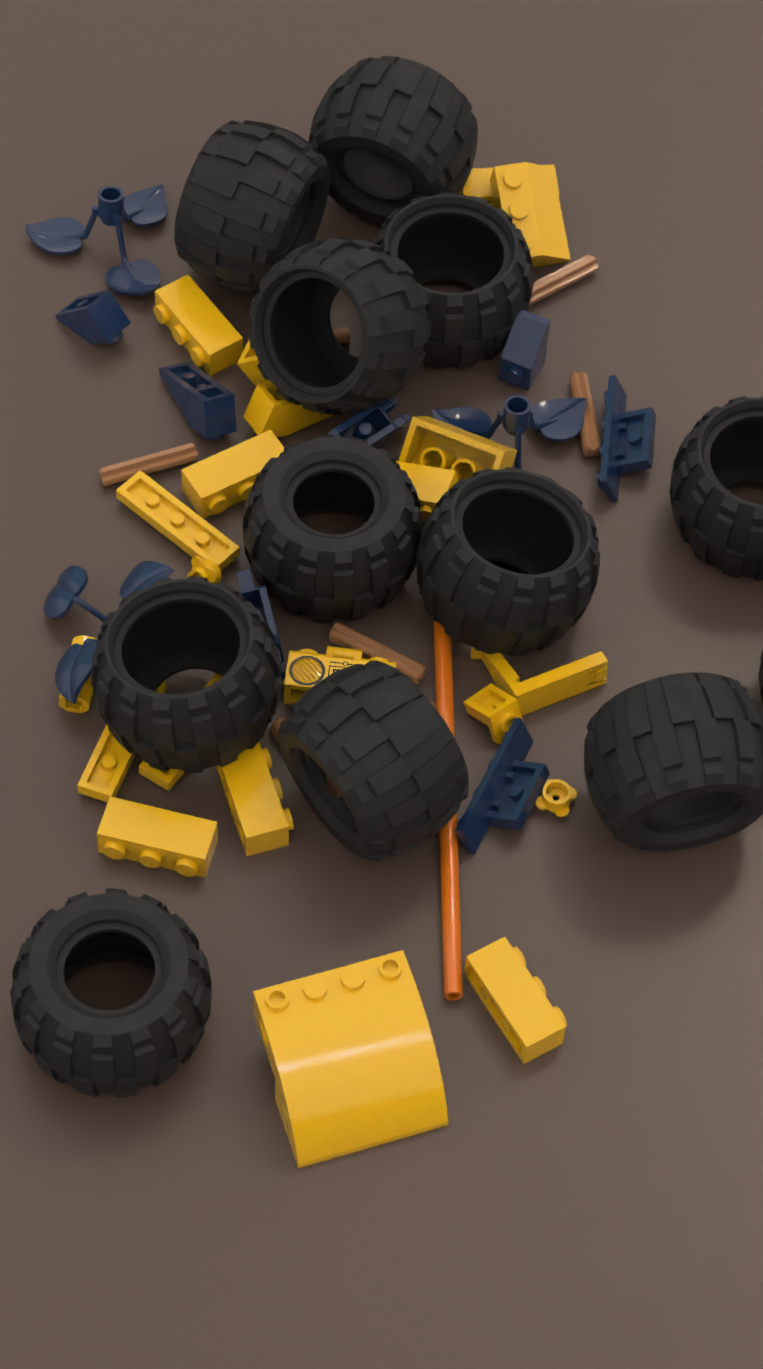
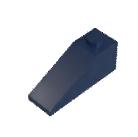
[159,361,237,440]

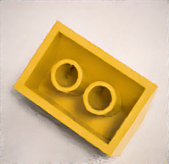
[490,162,571,267]
[398,416,518,481]

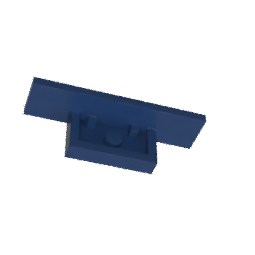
[597,375,656,502]
[455,718,550,854]

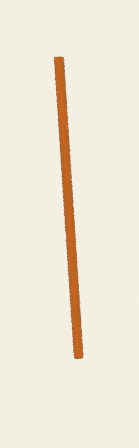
[433,621,463,1000]

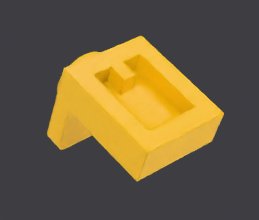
[463,683,524,744]

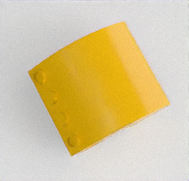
[253,950,448,1168]

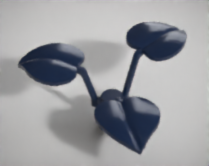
[26,184,168,296]
[432,395,587,469]
[44,561,174,704]

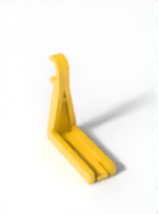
[471,647,608,716]

